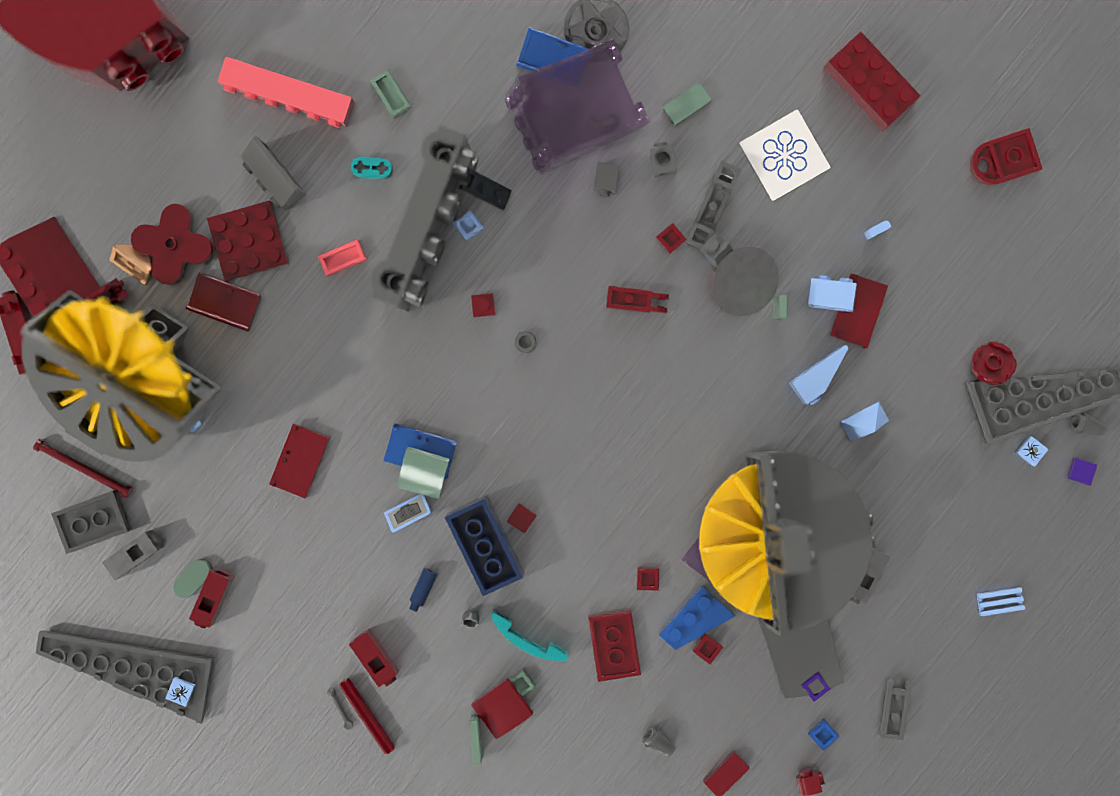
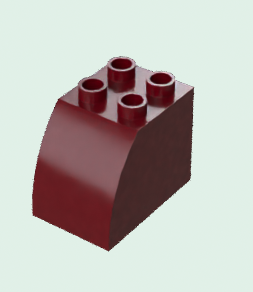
[0,0,189,91]

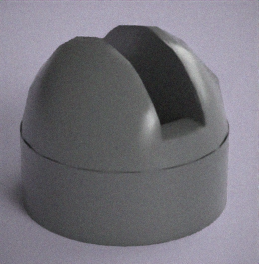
[461,609,479,628]

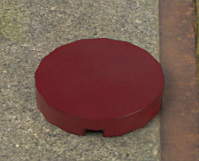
[971,342,1017,385]

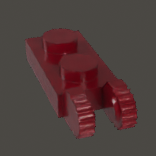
[606,286,669,313]

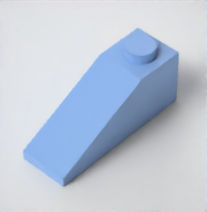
[789,345,848,405]

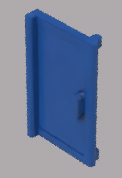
[516,27,591,88]
[383,423,457,479]

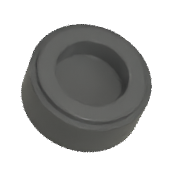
[515,331,536,353]

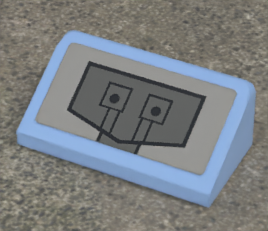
[384,494,433,533]

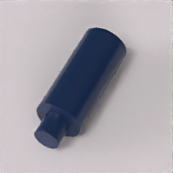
[409,568,438,612]

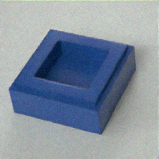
[808,719,840,751]

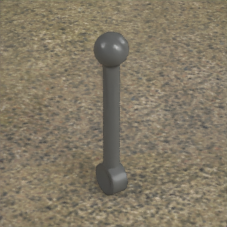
[327,688,353,730]

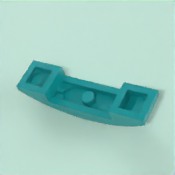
[491,609,569,661]

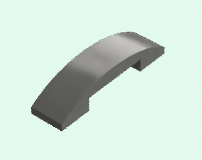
[686,161,742,248]

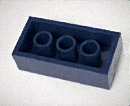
[445,495,524,596]

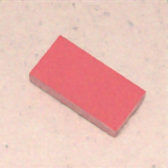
[318,239,367,277]

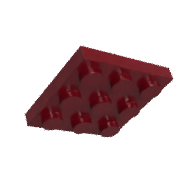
[207,200,289,282]

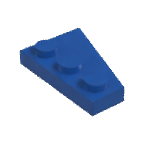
[659,586,735,650]

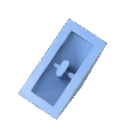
[840,402,889,441]

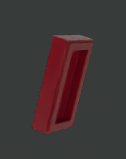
[703,751,750,796]

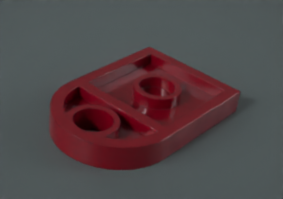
[970,128,1043,185]

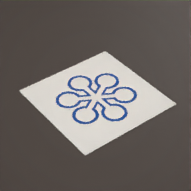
[739,109,831,201]

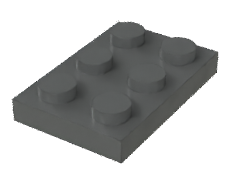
[51,490,130,554]

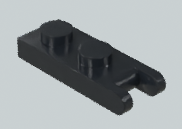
[459,169,512,210]

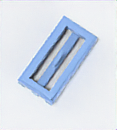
[976,587,1025,616]

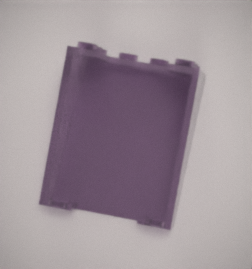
[505,39,650,175]

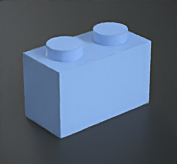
[808,275,857,312]

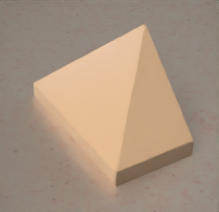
[109,244,152,285]

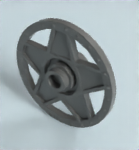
[564,0,629,63]

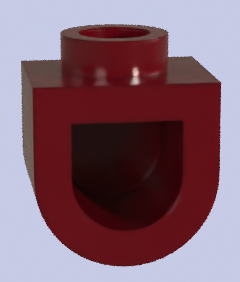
[796,768,825,796]

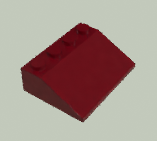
[0,217,101,318]

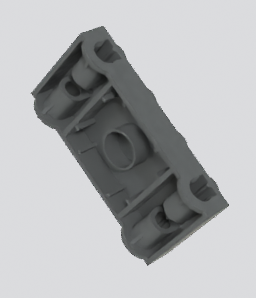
[370,125,478,312]

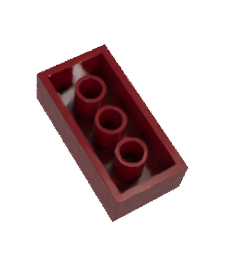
[823,31,921,131]

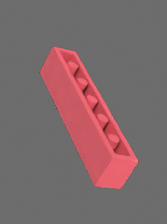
[218,57,355,128]

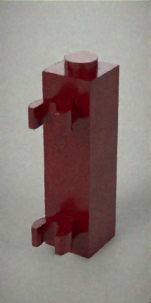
[0,290,32,375]

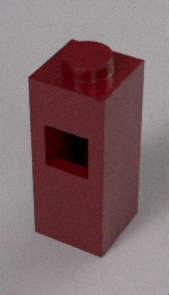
[189,568,235,628]
[348,628,399,688]

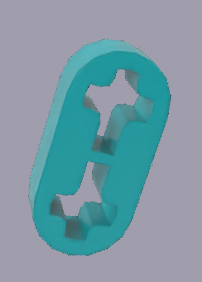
[350,157,393,180]

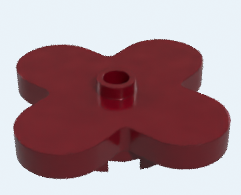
[131,204,213,285]

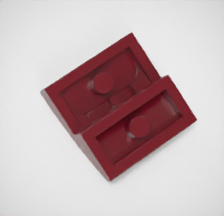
[471,678,534,740]

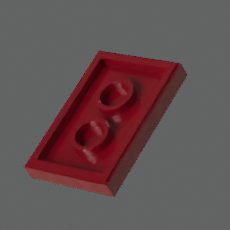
[588,610,641,682]

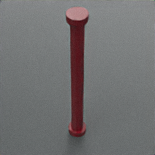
[33,438,133,499]

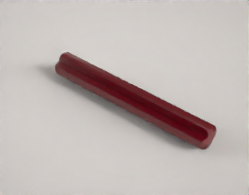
[339,678,395,755]

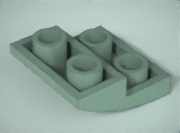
[397,446,449,499]

